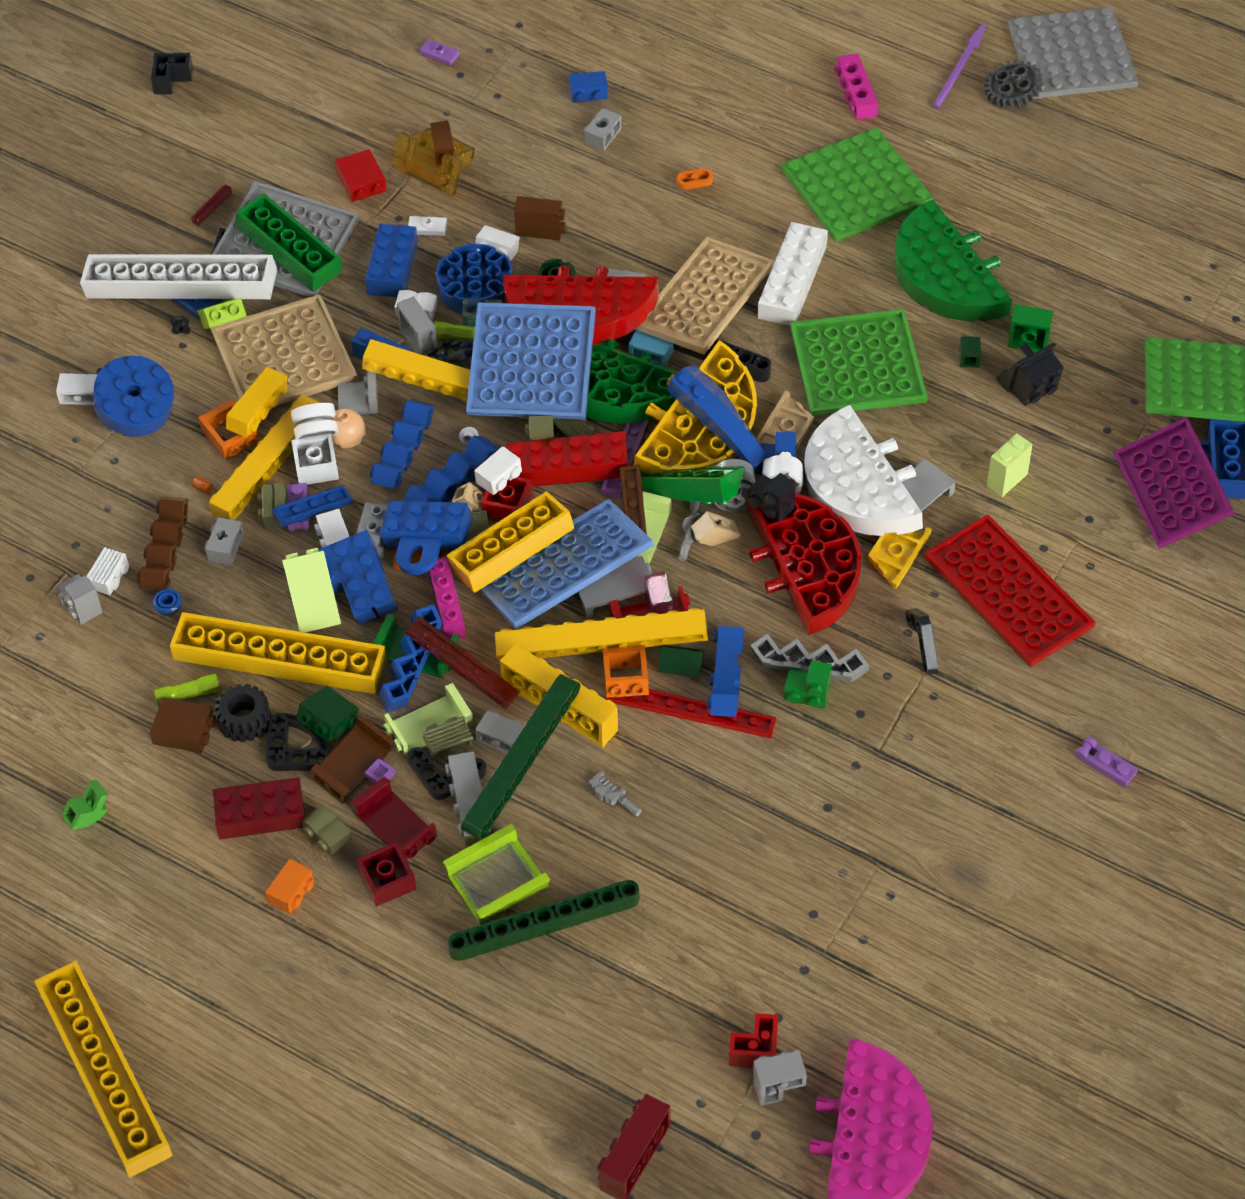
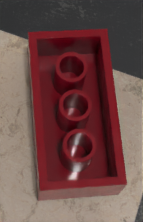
[213,777,305,840]
[597,1093,671,1199]

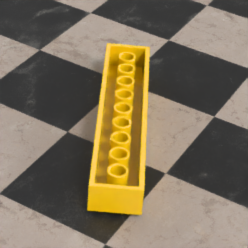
[170,612,387,694]
[34,961,173,1178]

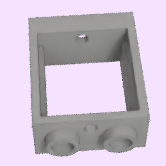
[396,296,437,356]

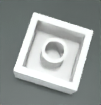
[292,434,339,485]

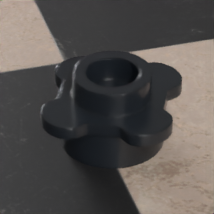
[170,316,191,334]

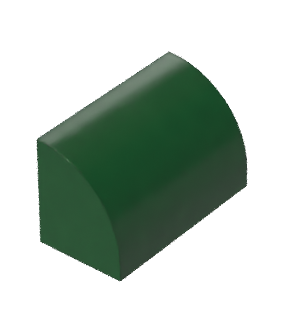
[658,645,704,677]

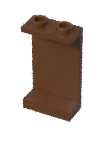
[309,716,394,804]

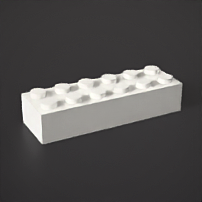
[758,222,828,326]

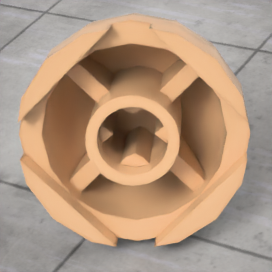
[331,408,366,448]

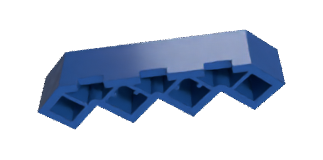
[370,399,435,489]
[403,436,500,502]
[378,604,442,713]

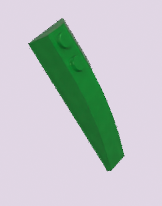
[641,466,745,505]

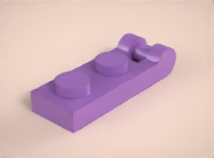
[287,483,310,532]
[1075,737,1138,787]

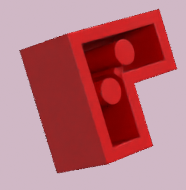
[729,1013,778,1068]

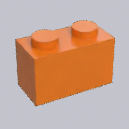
[265,859,314,915]

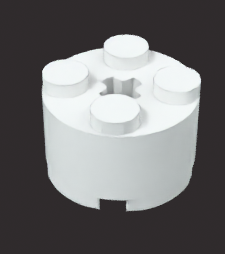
[762,452,803,494]

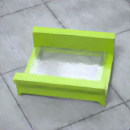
[443,823,550,925]

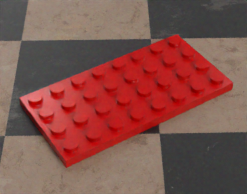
[924,514,1096,668]

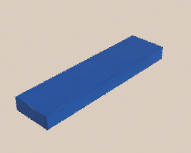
[272,485,353,527]

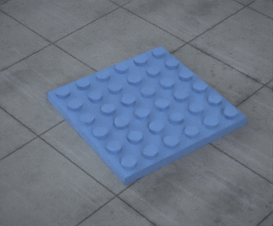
[466,303,596,420]

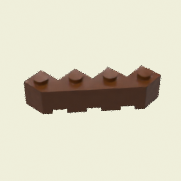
[137,496,189,591]

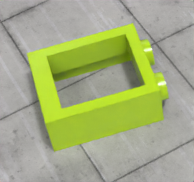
[197,298,247,329]

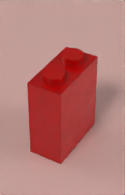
[335,149,387,202]

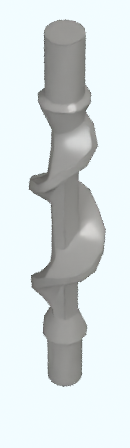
[678,502,702,562]

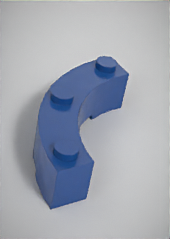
[707,625,744,717]

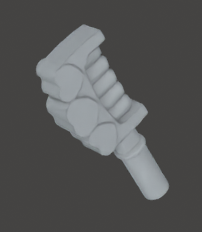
[589,771,642,817]

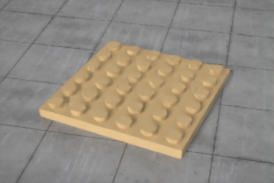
[211,294,358,406]

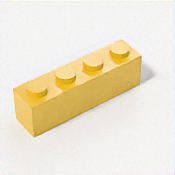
[226,367,289,438]

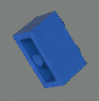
[569,71,608,103]

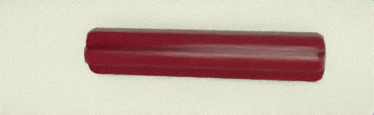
[191,184,232,225]

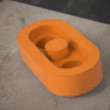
[677,168,713,190]

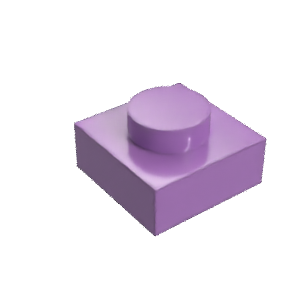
[365,758,396,783]

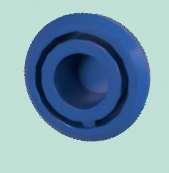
[153,589,182,617]

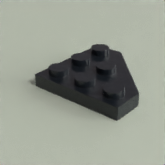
[425,338,473,363]

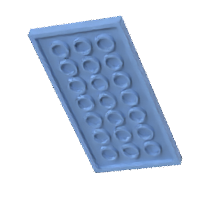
[479,499,654,629]

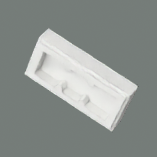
[408,216,447,236]

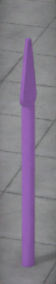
[933,23,986,110]

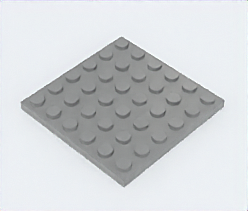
[1008,8,1139,99]
[212,181,359,297]

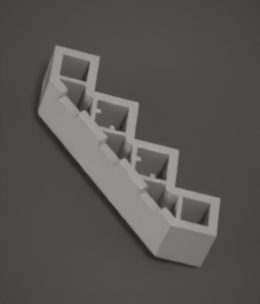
[750,633,869,683]

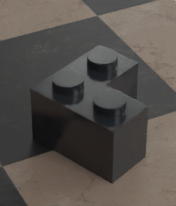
[151,53,193,94]
[747,473,796,523]

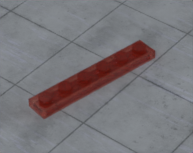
[405,616,520,710]

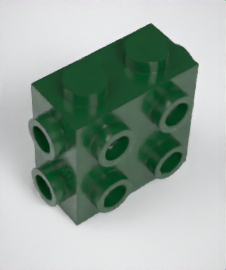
[296,686,359,742]

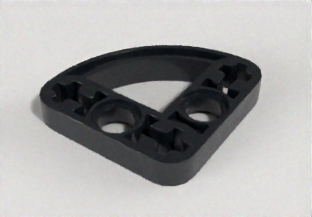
[266,713,329,771]

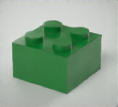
[1007,304,1054,352]

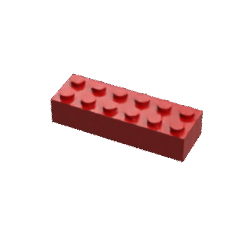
[506,431,629,487]

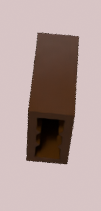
[514,196,566,241]
[150,698,216,753]

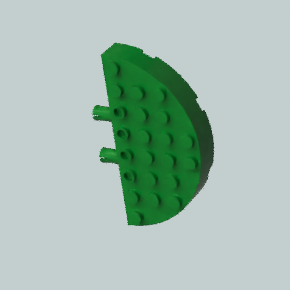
[894,199,1012,321]
[586,338,678,423]

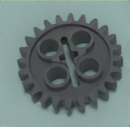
[984,59,1044,109]

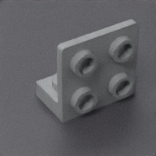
[338,371,378,414]

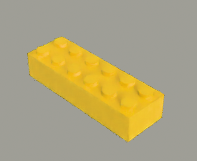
[446,491,574,593]
[500,644,618,748]

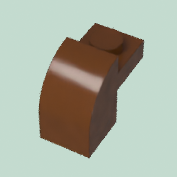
[430,120,455,166]

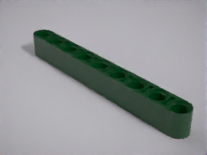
[461,674,581,840]
[448,880,639,961]

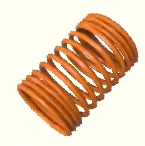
[192,476,213,494]

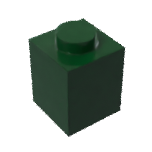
[959,336,981,368]

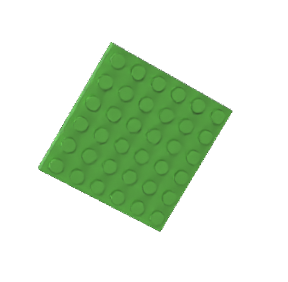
[781,127,934,242]
[790,309,928,416]
[1145,337,1245,422]

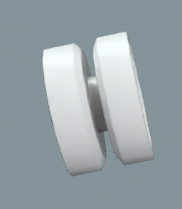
[291,403,339,440]

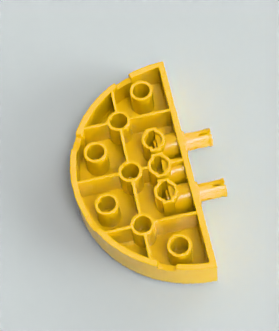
[633,340,757,475]

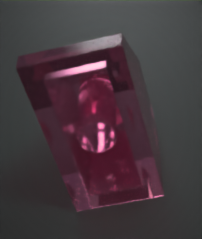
[644,571,673,614]

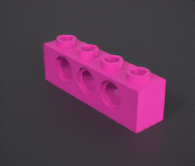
[834,53,878,120]
[428,557,466,640]

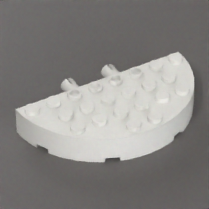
[804,405,923,536]

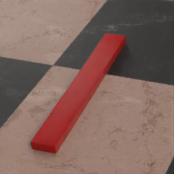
[606,689,777,739]

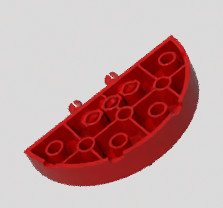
[503,266,659,345]
[748,494,861,635]

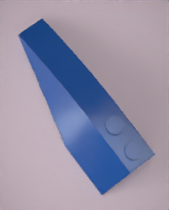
[667,365,768,470]

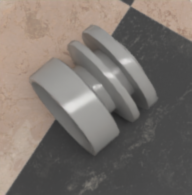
[715,459,755,512]

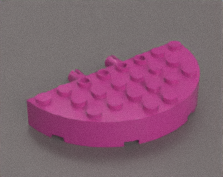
[809,1038,933,1199]

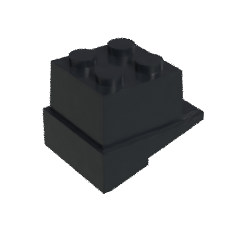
[997,343,1064,406]

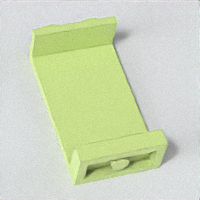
[634,491,671,564]
[282,548,341,633]
[383,683,474,758]

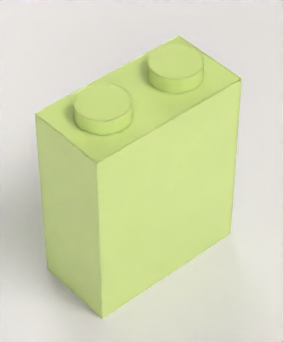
[987,433,1033,497]

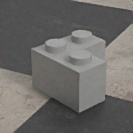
[57,574,103,625]
[753,1050,807,1106]

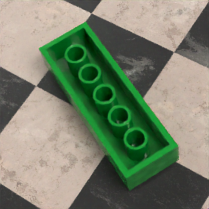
[235,193,341,292]

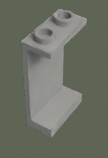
[902,459,955,512]
[575,556,659,620]

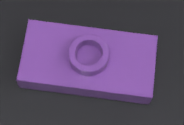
[419,39,459,66]

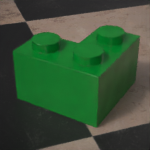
[784,660,833,709]

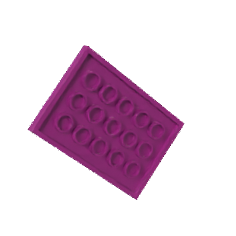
[1113,417,1235,549]

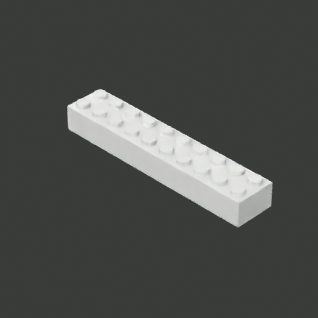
[80,254,277,299]

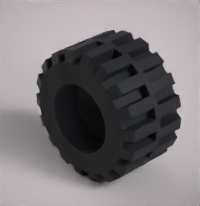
[215,684,271,742]

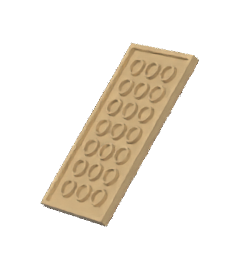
[635,237,774,354]

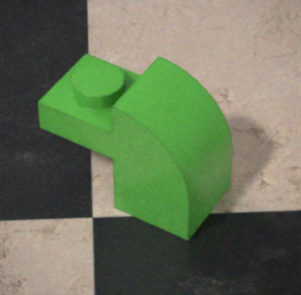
[61,780,108,830]

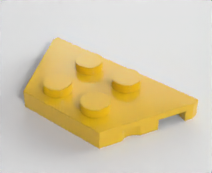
[868,528,932,589]

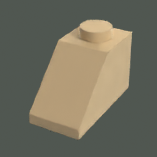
[691,511,741,546]

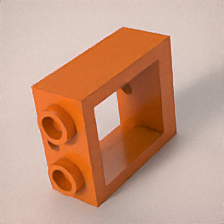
[198,399,259,460]
[603,646,649,698]

